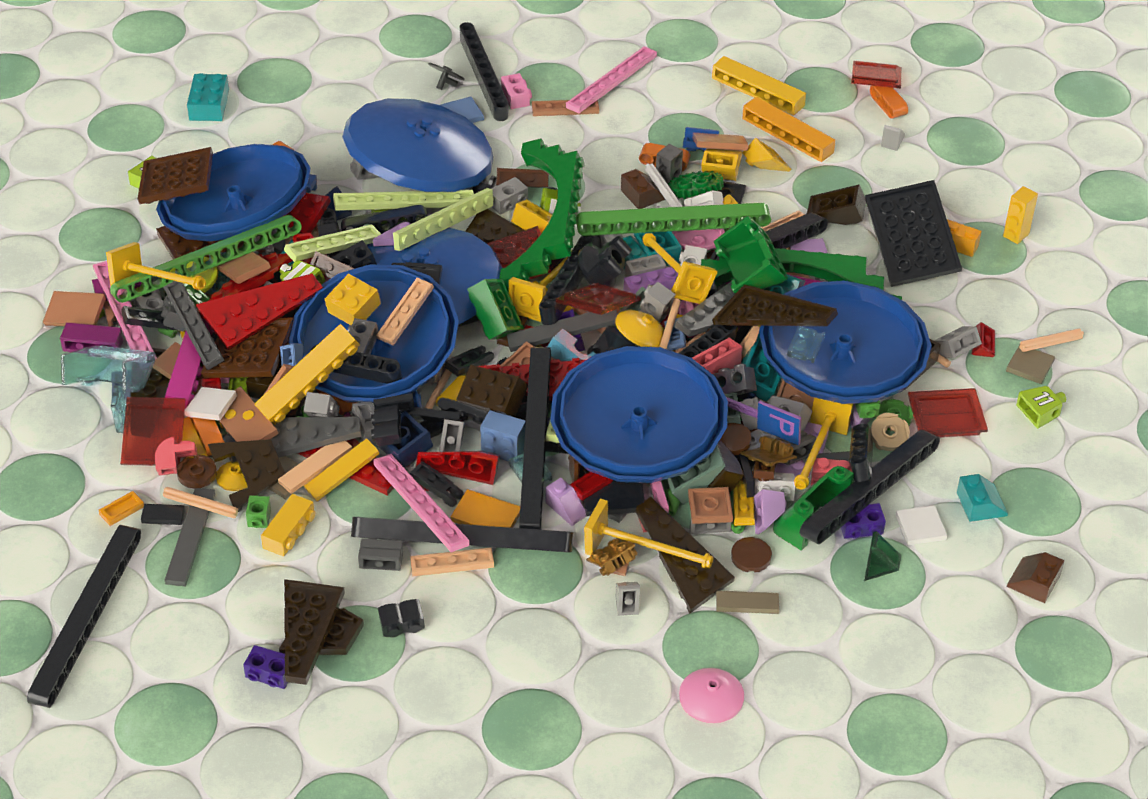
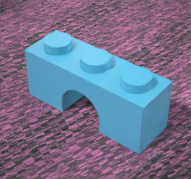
[547,329,596,362]

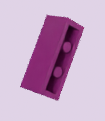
[60,322,124,357]

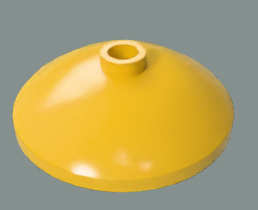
[615,310,664,347]

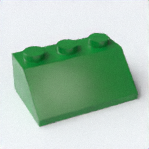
[467,279,524,340]

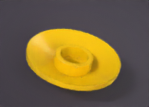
[216,461,248,491]

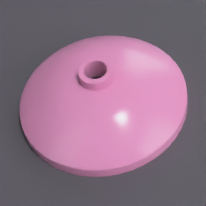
[672,229,725,251]
[679,668,744,723]

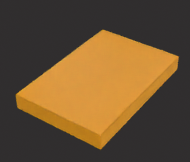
[450,489,520,528]

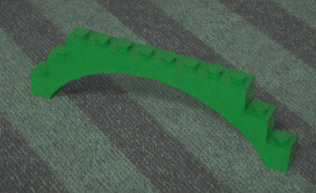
[499,138,585,293]
[701,248,902,300]

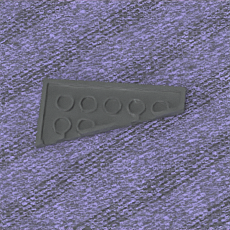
[674,282,735,337]
[271,417,362,458]

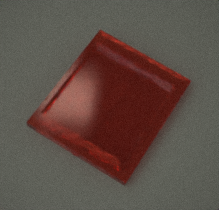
[851,61,902,89]
[556,283,641,315]
[908,388,988,438]
[120,397,186,466]

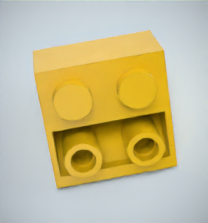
[701,148,742,181]

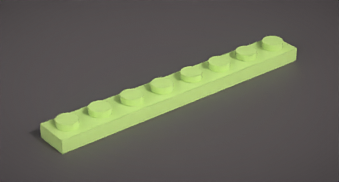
[393,188,493,251]
[333,190,474,211]

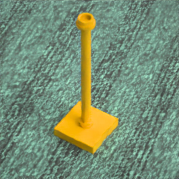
[642,233,717,304]
[106,242,206,290]
[509,250,572,322]
[794,397,854,490]
[584,499,713,569]

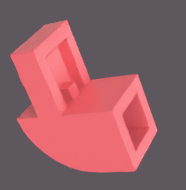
[155,437,198,476]

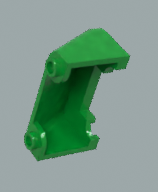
[713,216,788,294]
[773,466,854,551]

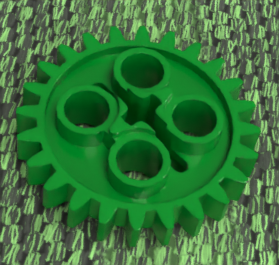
[668,171,724,199]

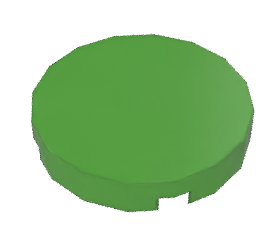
[874,399,913,431]

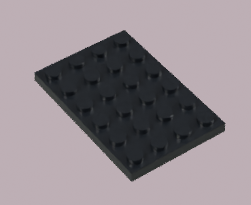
[865,180,962,287]

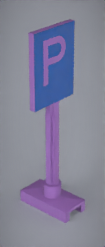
[726,397,802,446]

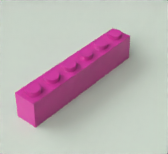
[163,318,214,413]

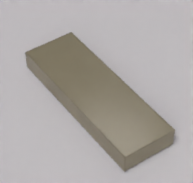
[716,591,779,614]

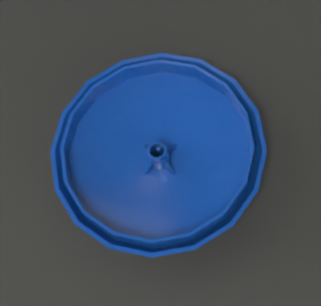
[342,98,494,192]
[156,144,311,241]
[367,227,502,325]
[289,264,459,403]
[759,281,932,404]
[550,346,728,483]

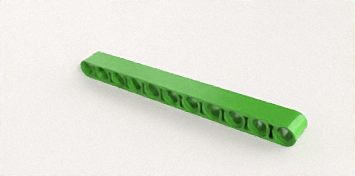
[576,203,771,236]
[110,215,301,303]

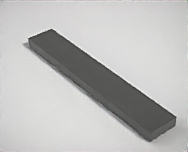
[163,281,224,370]
[507,305,618,352]
[165,488,215,587]

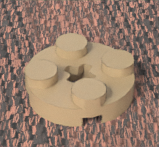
[870,413,910,451]

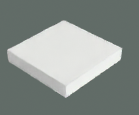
[184,387,237,420]
[896,505,947,546]

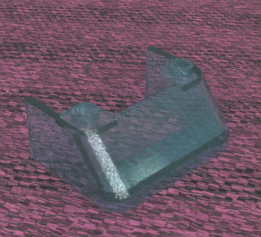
[61,346,155,393]

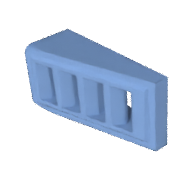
[664,317,686,351]
[280,343,303,366]

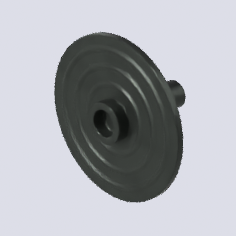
[428,62,465,90]

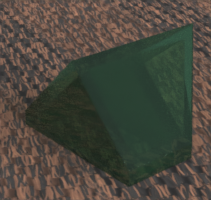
[864,531,902,581]

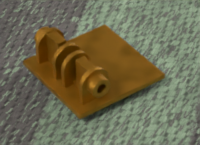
[740,435,797,466]
[586,538,638,576]

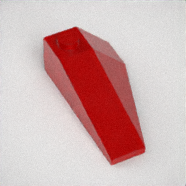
[416,451,500,485]

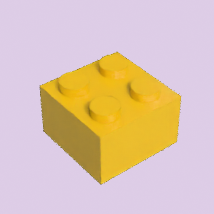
[324,273,381,325]

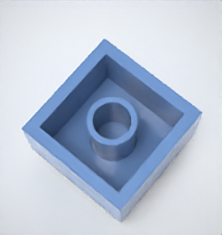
[480,410,526,463]

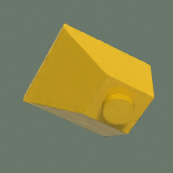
[742,138,792,172]

